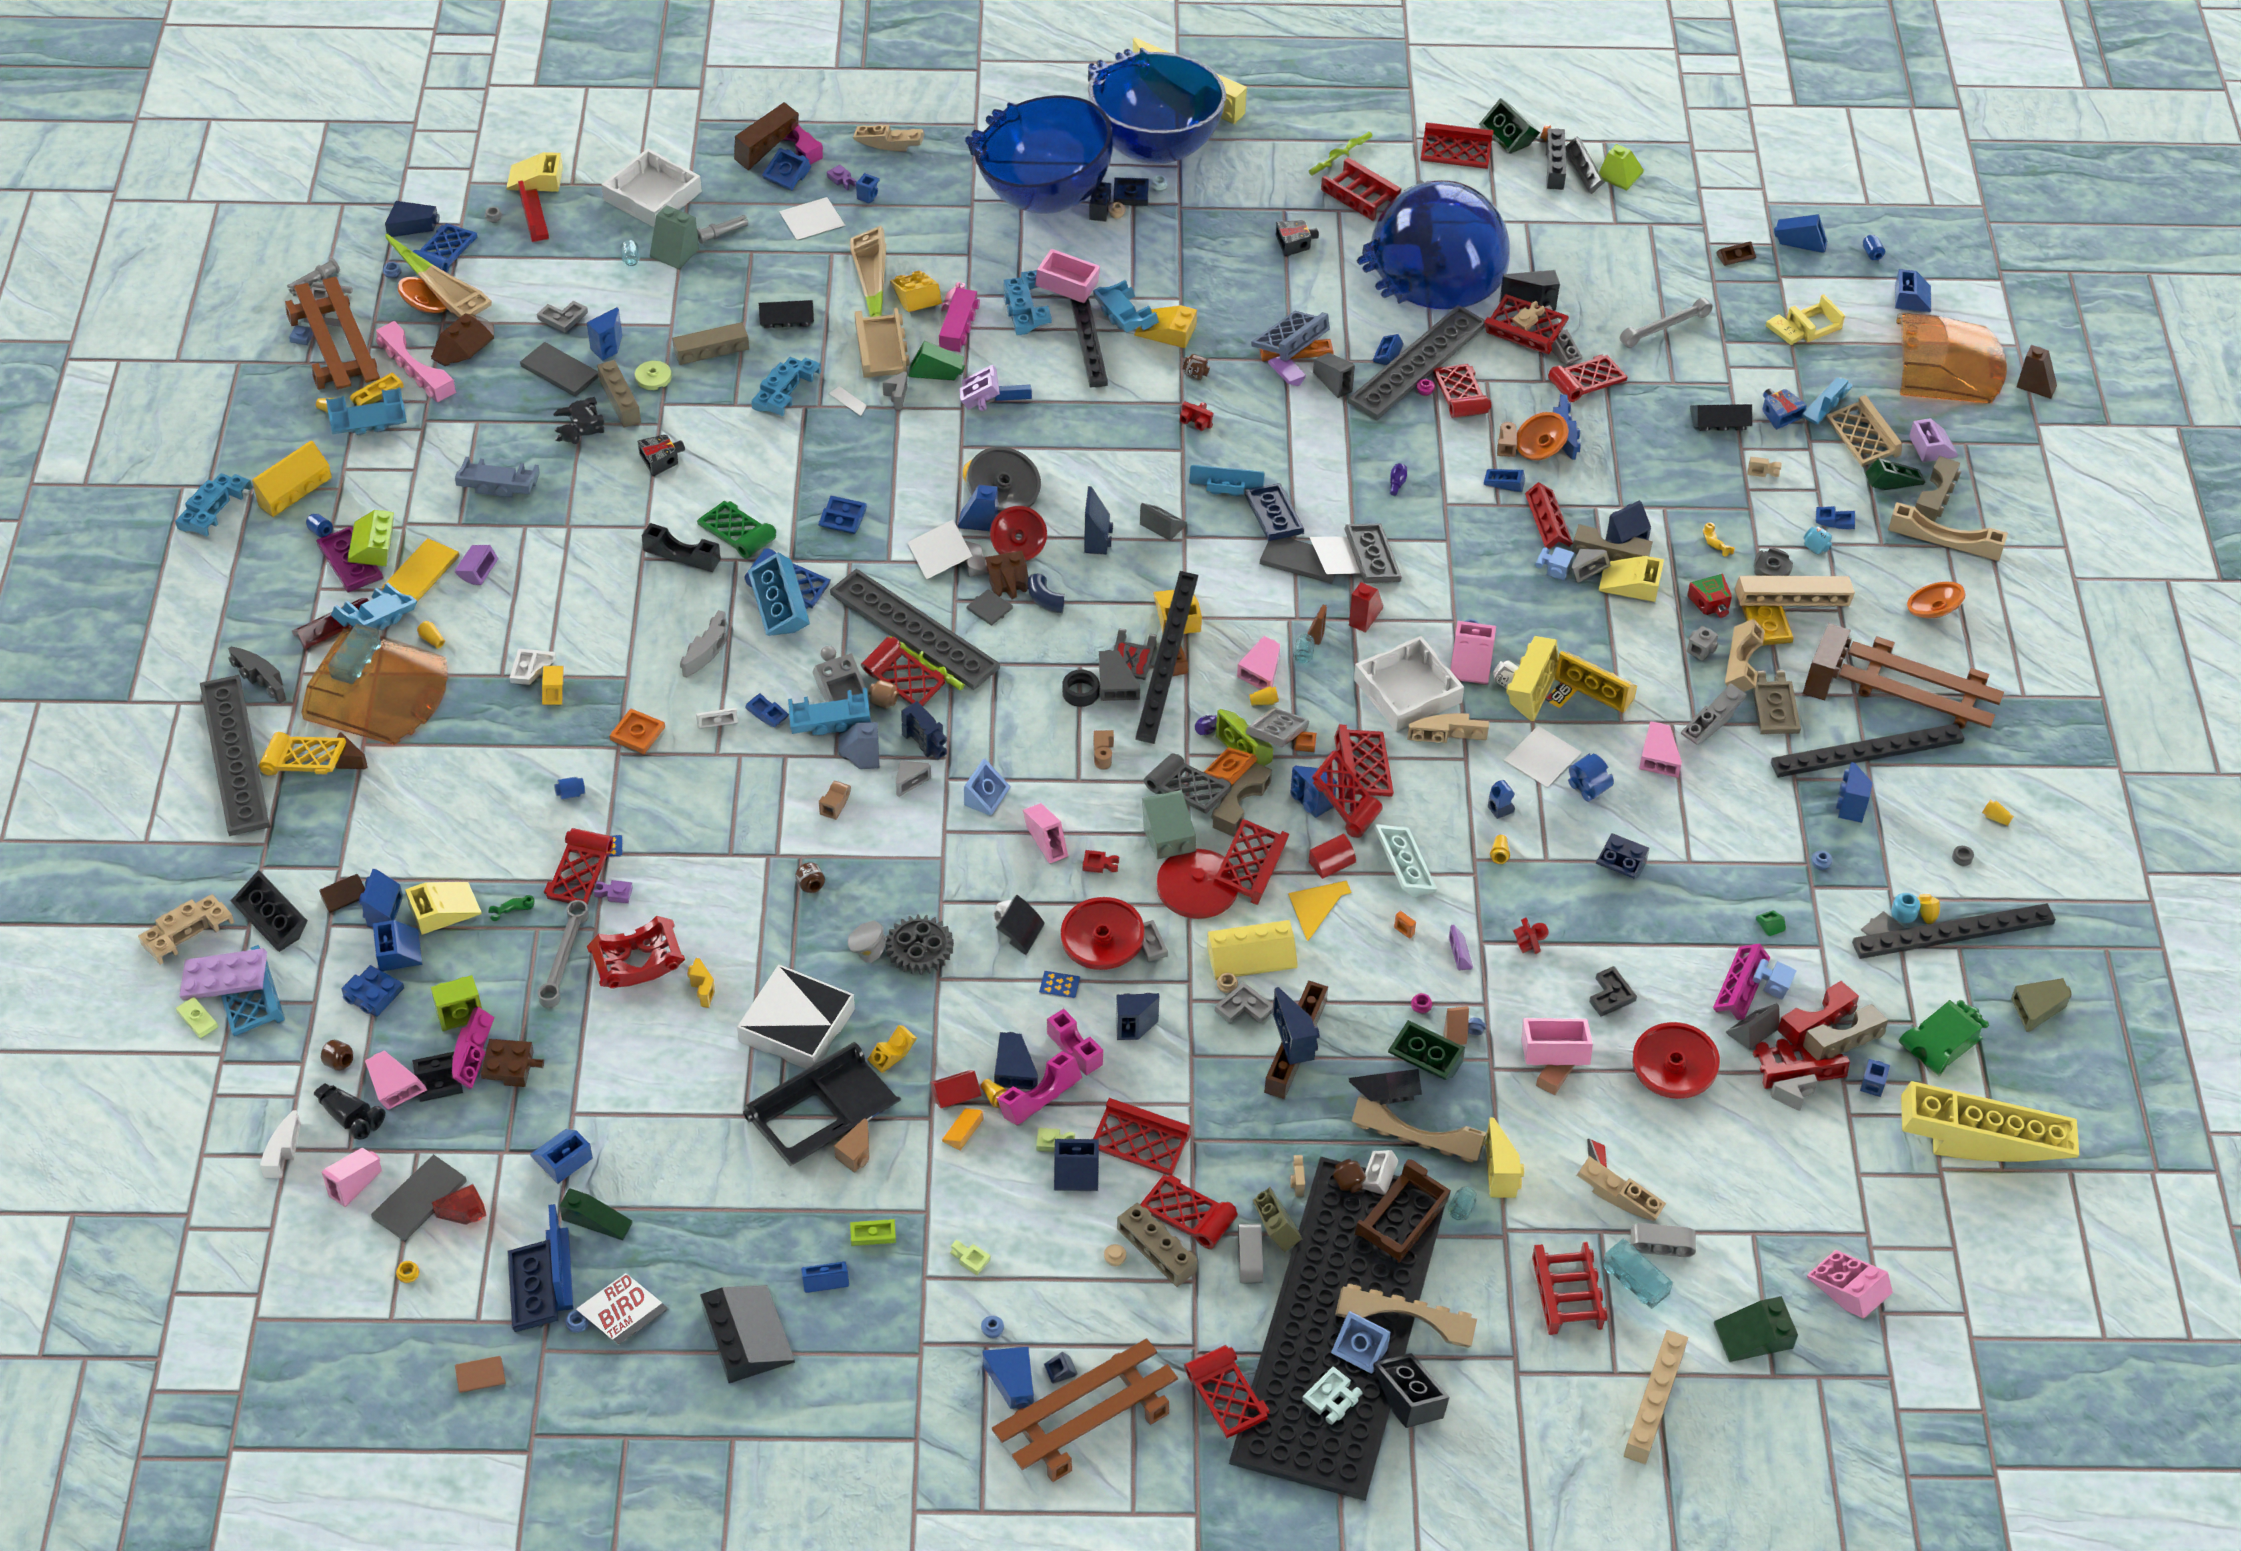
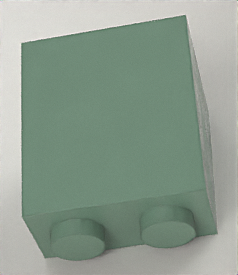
[650,205,699,269]
[1142,790,1196,859]

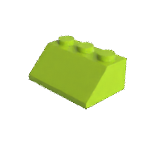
[348,510,394,567]
[1216,709,1273,766]

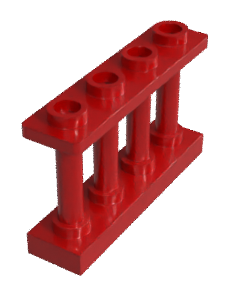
[1321,157,1401,221]
[1532,1242,1608,1335]

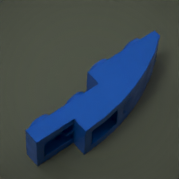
[1553,394,1581,460]

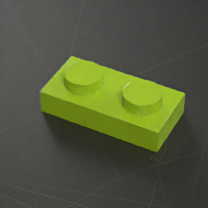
[850,1219,896,1246]

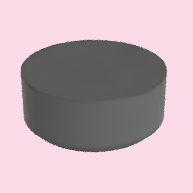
[1952,845,1974,866]

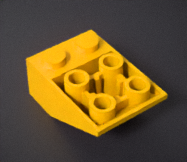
[890,271,942,312]
[1153,589,1202,634]

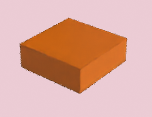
[1295,732,1317,752]
[1394,910,1416,938]

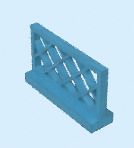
[221,945,285,1036]

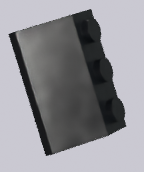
[759,300,814,328]
[1690,404,1752,431]
[1349,1069,1422,1105]

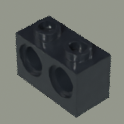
[1089,181,1111,222]

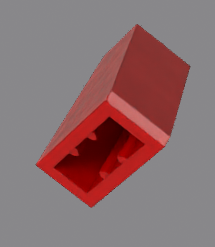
[1349,582,1383,633]

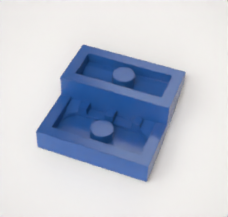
[818,495,867,534]

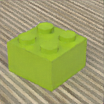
[430,975,482,1032]

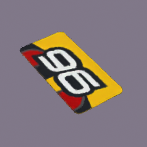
[1545,682,1577,708]

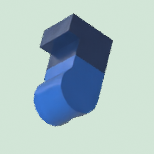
[1488,780,1515,819]

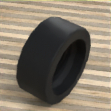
[1062,669,1100,707]

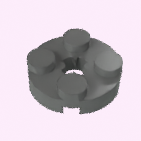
[1754,548,1793,576]

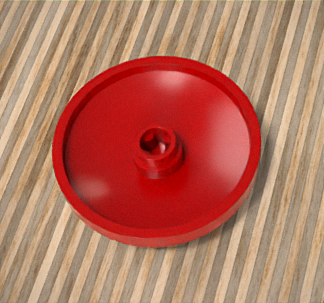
[1157,849,1239,919]
[1061,897,1145,970]
[1632,1022,1720,1099]

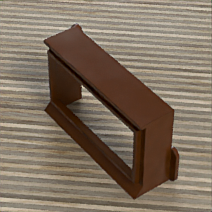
[1355,1159,1451,1263]

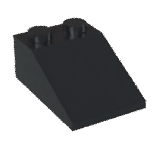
[1499,270,1560,311]
[1373,1353,1450,1428]

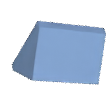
[964,759,1011,815]
[1331,1311,1391,1374]

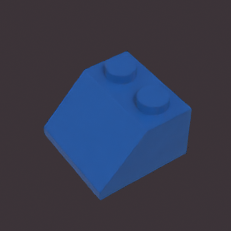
[587,307,622,361]

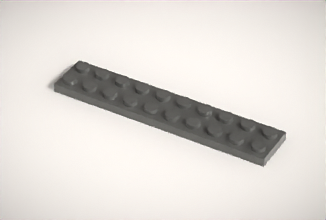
[1348,305,1485,420]
[830,568,1000,690]
[200,675,270,836]

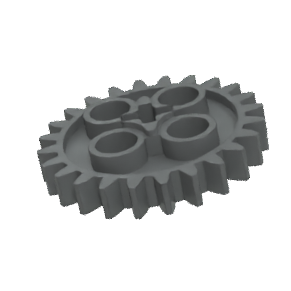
[885,914,954,975]

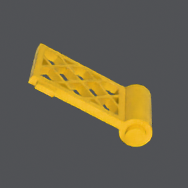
[258,732,346,776]

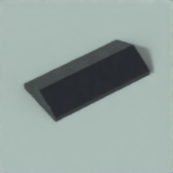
[230,870,308,952]

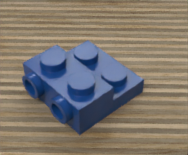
[762,148,811,191]
[341,965,404,1017]

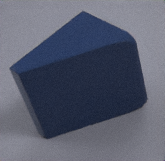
[1044,1352,1078,1384]

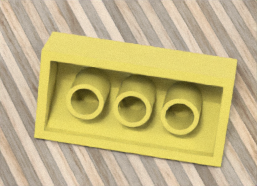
[1506,636,1559,721]
[1207,920,1298,980]

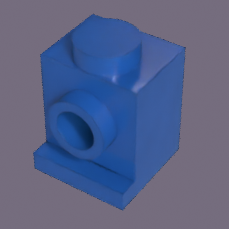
[856,173,880,203]
[1860,1059,1890,1097]

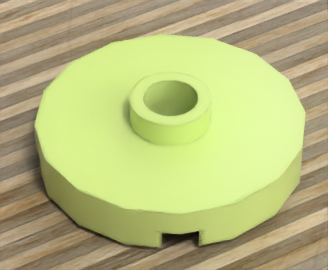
[635,360,672,390]

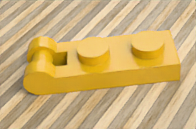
[350,372,404,406]

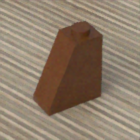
[2016,345,2057,399]

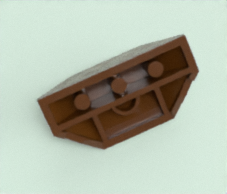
[431,313,494,366]

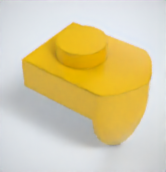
[1918,894,1940,924]

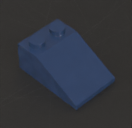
[1084,486,1113,555]
[1272,987,1320,1065]

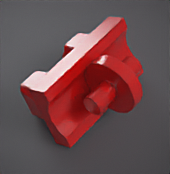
[1180,401,1214,431]
[1513,917,1549,954]

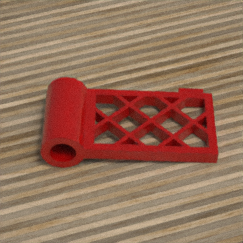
[1548,354,1628,402]
[1433,364,1491,418]
[861,637,945,706]
[1312,750,1383,838]
[544,828,613,905]
[1140,1174,1238,1249]
[1184,1345,1270,1439]

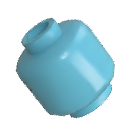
[1803,526,1832,554]
[1891,893,1921,923]

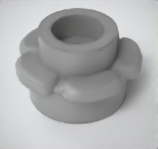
[485,207,502,223]

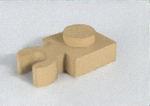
[1512,301,1545,330]
[1747,456,1782,477]
[1290,1155,1305,1197]

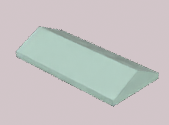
[1374,825,1437,897]

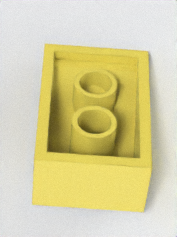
[1485,1118,1524,1198]

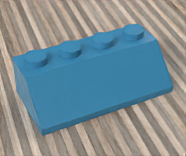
[748,552,810,636]

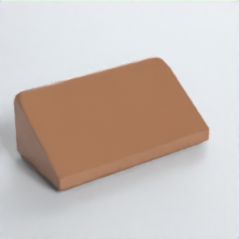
[455,1356,506,1393]

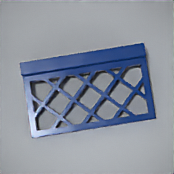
[545,1204,574,1311]

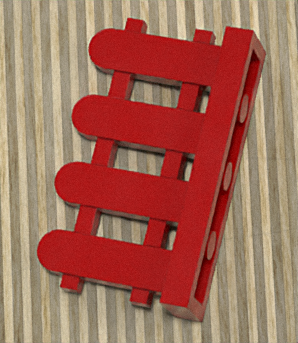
[1753,1039,1850,1089]

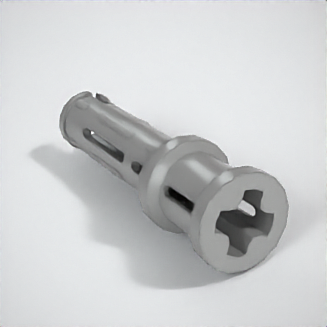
[697,215,748,244]
[287,258,340,295]

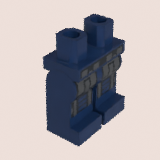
[901,701,947,760]

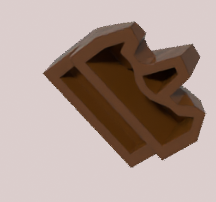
[985,551,1029,599]

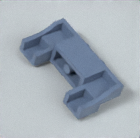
[455,456,540,497]

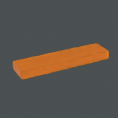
[1259,339,1334,361]

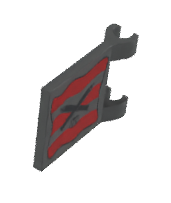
[1113,628,1157,680]

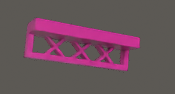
[1713,943,1770,1020]

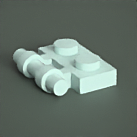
[1302,1367,1363,1425]

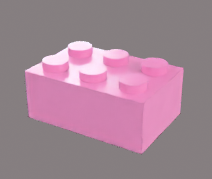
[1035,249,1100,303]
[1521,1018,1593,1066]

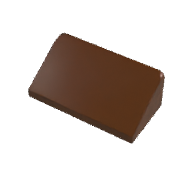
[1716,241,1756,266]
[319,874,365,913]

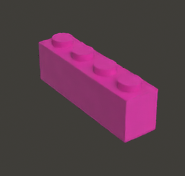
[939,288,980,352]

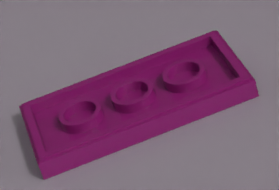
[316,526,383,593]

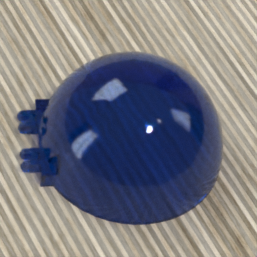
[1088,47,1226,164]
[965,95,1113,214]
[1356,180,1510,310]

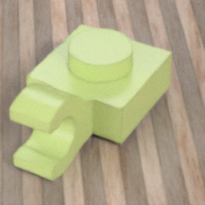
[950,1240,991,1275]

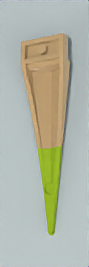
[850,226,887,317]
[385,234,492,318]

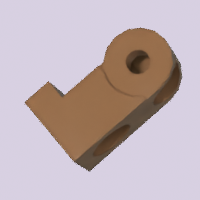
[1497,422,1517,457]
[1093,730,1114,770]
[819,781,851,820]

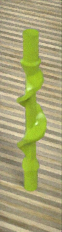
[1309,131,1373,176]
[890,636,964,691]

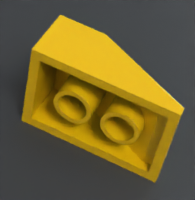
[1134,305,1197,348]

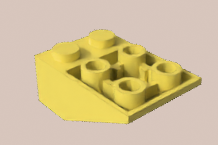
[506,152,563,192]
[1599,556,1664,602]
[405,882,482,935]

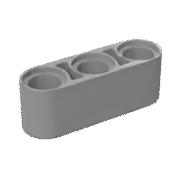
[1631,1223,1696,1257]
[1238,1224,1263,1283]

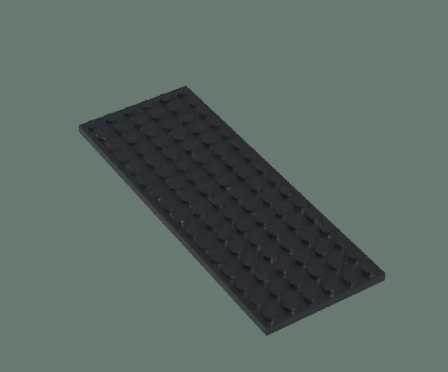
[1229,1156,1445,1501]

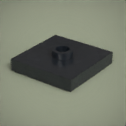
[1113,177,1149,206]

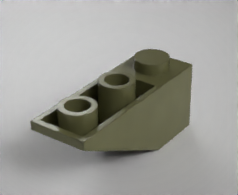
[1253,1187,1302,1252]

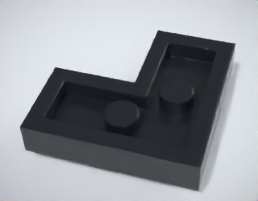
[1589,966,1637,1017]

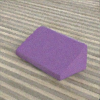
[1268,356,1306,386]
[1449,925,1473,971]

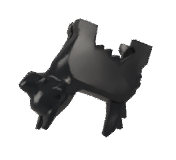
[553,397,604,444]

